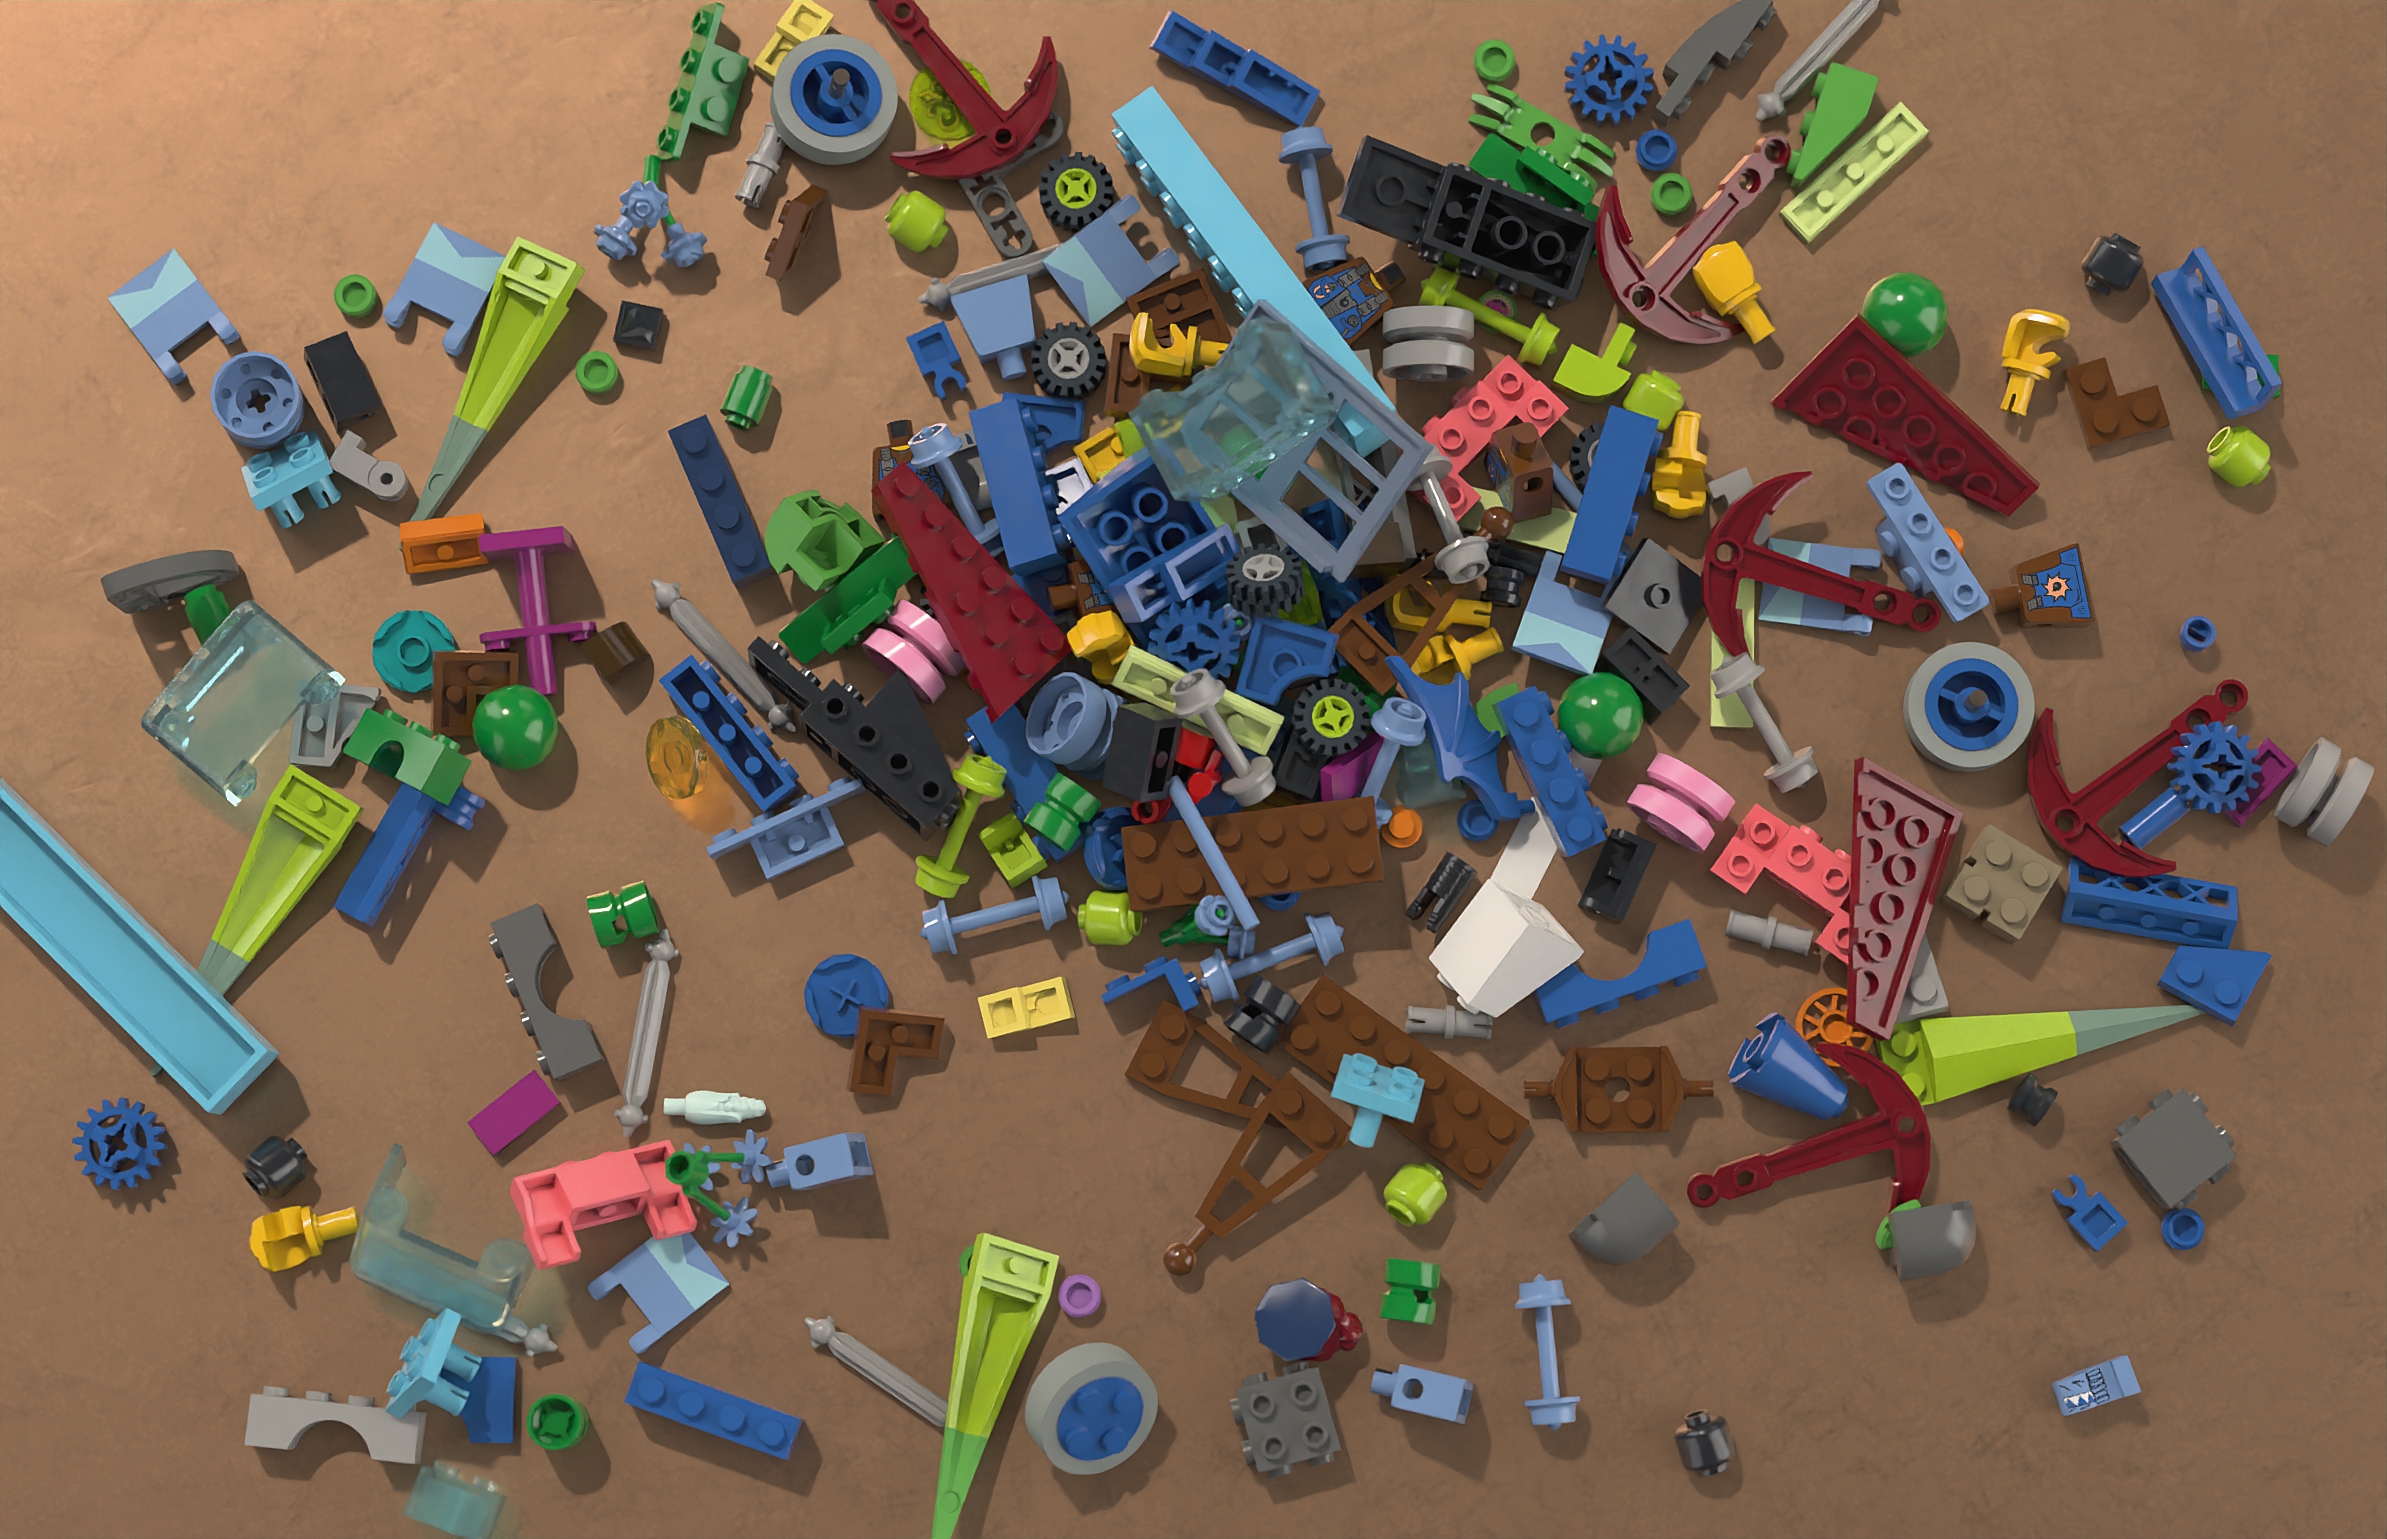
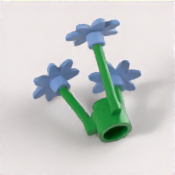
[665,1129,772,1248]

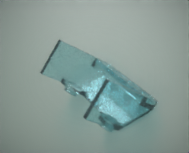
[350,1143,535,1334]

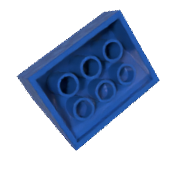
[1057,440,1229,652]

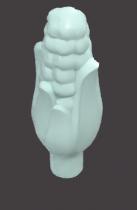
[664,1091,766,1125]

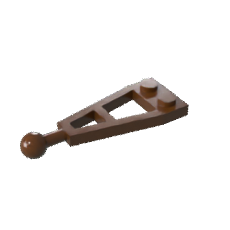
[1328,506,1514,698]
[1125,999,1349,1151]
[1163,1072,1352,1276]

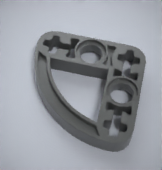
[100,550,240,614]

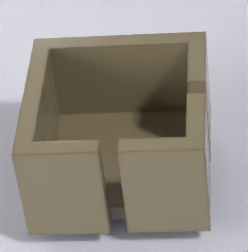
[1940,824,2062,944]

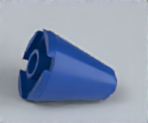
[1728,1012,1849,1121]

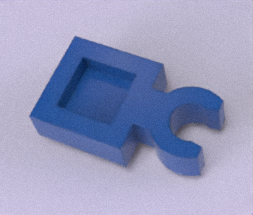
[906,321,967,401]
[1307,539,1357,619]
[2051,1174,2128,1252]

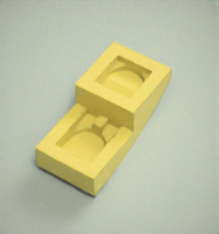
[753,0,834,82]
[978,977,1076,1039]

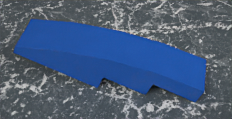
[1149,10,1320,127]

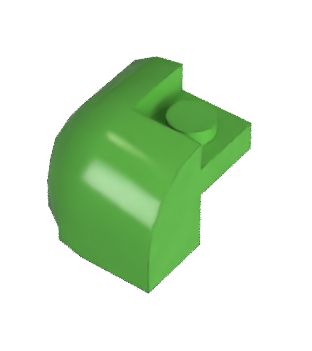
[765,490,886,592]

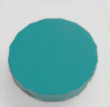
[372,610,456,694]

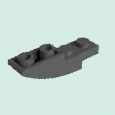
[1652,0,1777,127]

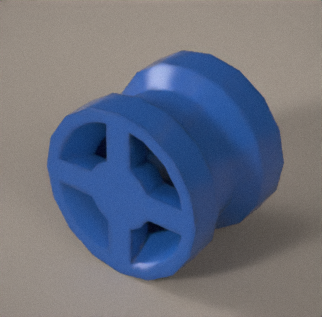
[433,786,486,831]

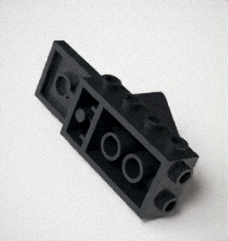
[1336,135,1596,310]
[747,636,961,842]

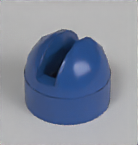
[2179,616,2216,652]

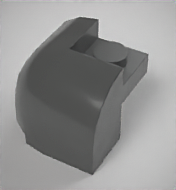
[1568,1172,1679,1266]
[1887,1200,1976,1282]

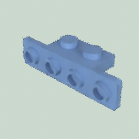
[1866,463,1989,623]
[706,776,866,881]

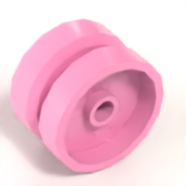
[862,600,966,704]
[1626,753,1735,853]

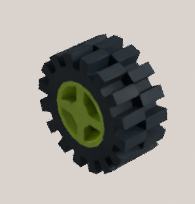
[1039,152,1114,232]
[1291,679,1371,756]

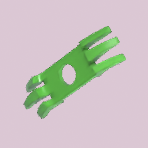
[1468,83,1616,192]

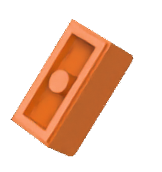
[399,513,490,574]

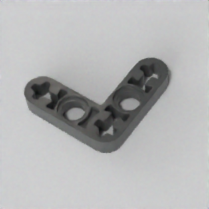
[957,110,1064,260]

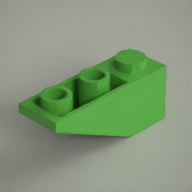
[1786,62,1879,189]

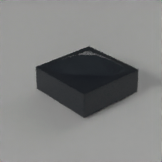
[613,300,664,351]

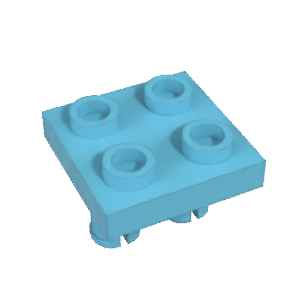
[241,429,341,528]
[1331,1054,1425,1147]
[385,1308,482,1419]

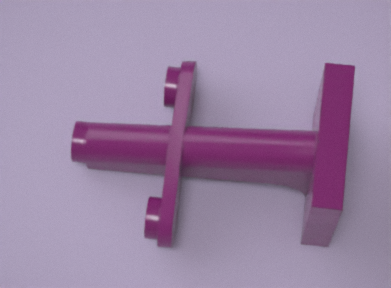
[478,526,597,696]

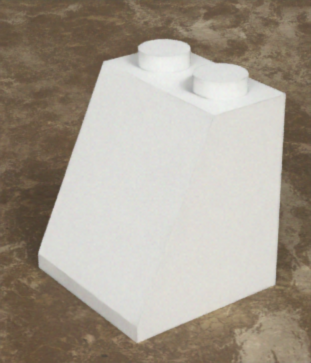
[1429,879,1584,1018]

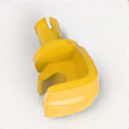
[1691,241,1776,345]
[2000,309,2070,417]
[1129,312,1229,377]
[1650,411,1708,519]
[1384,573,1492,634]
[1067,611,1143,704]
[1402,627,1504,685]
[249,1206,361,1272]

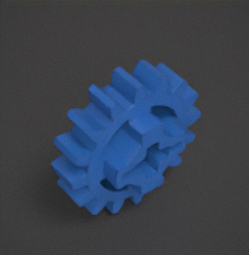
[1564,35,1654,126]
[1148,598,1241,680]
[2167,722,2261,814]
[72,1097,168,1190]

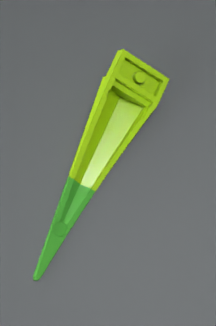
[931,1233,1059,1539]

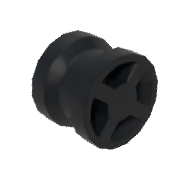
[1479,566,1526,608]
[2006,1073,2058,1127]

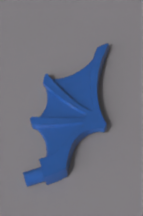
[1385,656,1535,821]

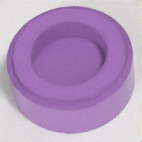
[1058,1274,1101,1317]

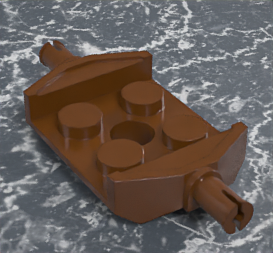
[1524,1046,1714,1133]

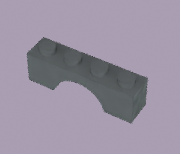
[488,903,606,1081]

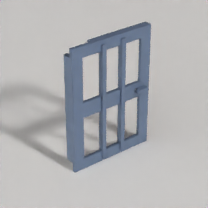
[1176,299,1434,583]

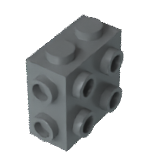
[2110,1088,2237,1211]
[1230,1361,1341,1478]

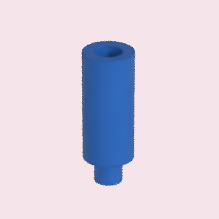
[2118,787,2193,850]

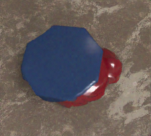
[1254,1278,1363,1362]

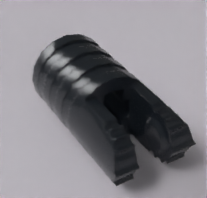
[1405,851,1478,934]

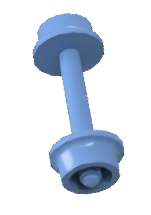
[1278,125,1350,271]
[908,423,1004,558]
[1349,698,1426,831]
[919,875,1070,955]
[1199,912,1344,1003]
[1514,1274,1581,1431]

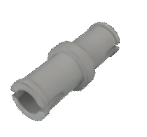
[735,122,786,208]
[1725,909,1814,956]
[1405,1005,1493,1039]

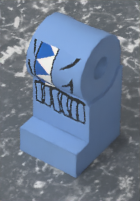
[2051,1355,2141,1416]

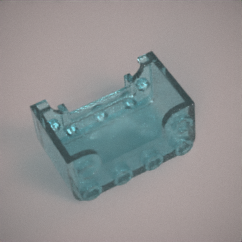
[1128,319,1338,502]

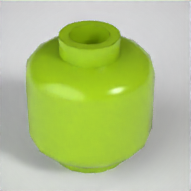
[884,191,948,253]
[1622,369,1684,431]
[2207,426,2271,488]
[1078,890,1142,946]
[1384,1162,1447,1227]

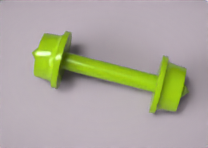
[1418,266,1560,367]
[915,754,1007,898]

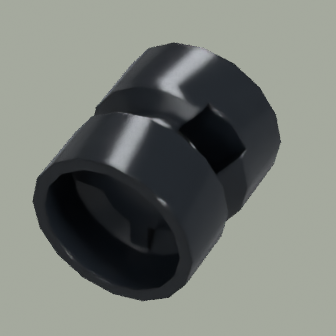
[1223,975,1301,1055]

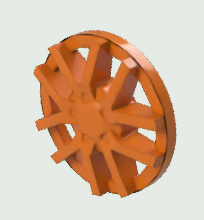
[1795,987,1874,1067]

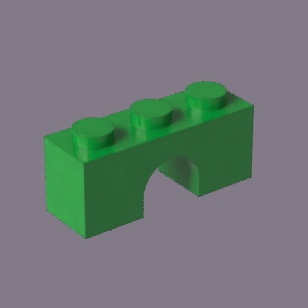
[343,708,472,806]

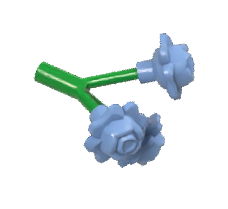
[593,155,708,267]

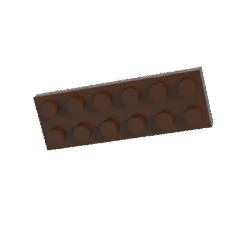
[1121,796,1384,913]
[1275,974,1530,1191]

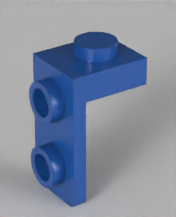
[1101,956,1203,1013]

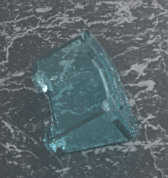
[141,600,346,806]

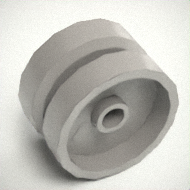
[1383,306,1474,382]
[2274,737,2374,847]

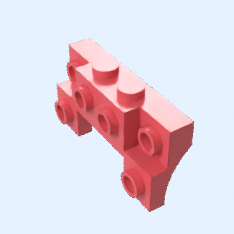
[1406,355,1569,522]
[1709,803,1851,967]
[509,1140,697,1270]

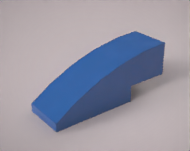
[1107,524,1242,623]

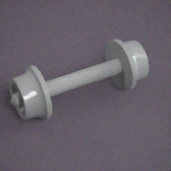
[1398,443,1490,584]
[1710,652,1819,793]
[1170,669,1276,806]

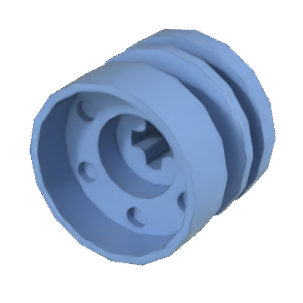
[210,351,306,450]
[1026,672,1131,780]

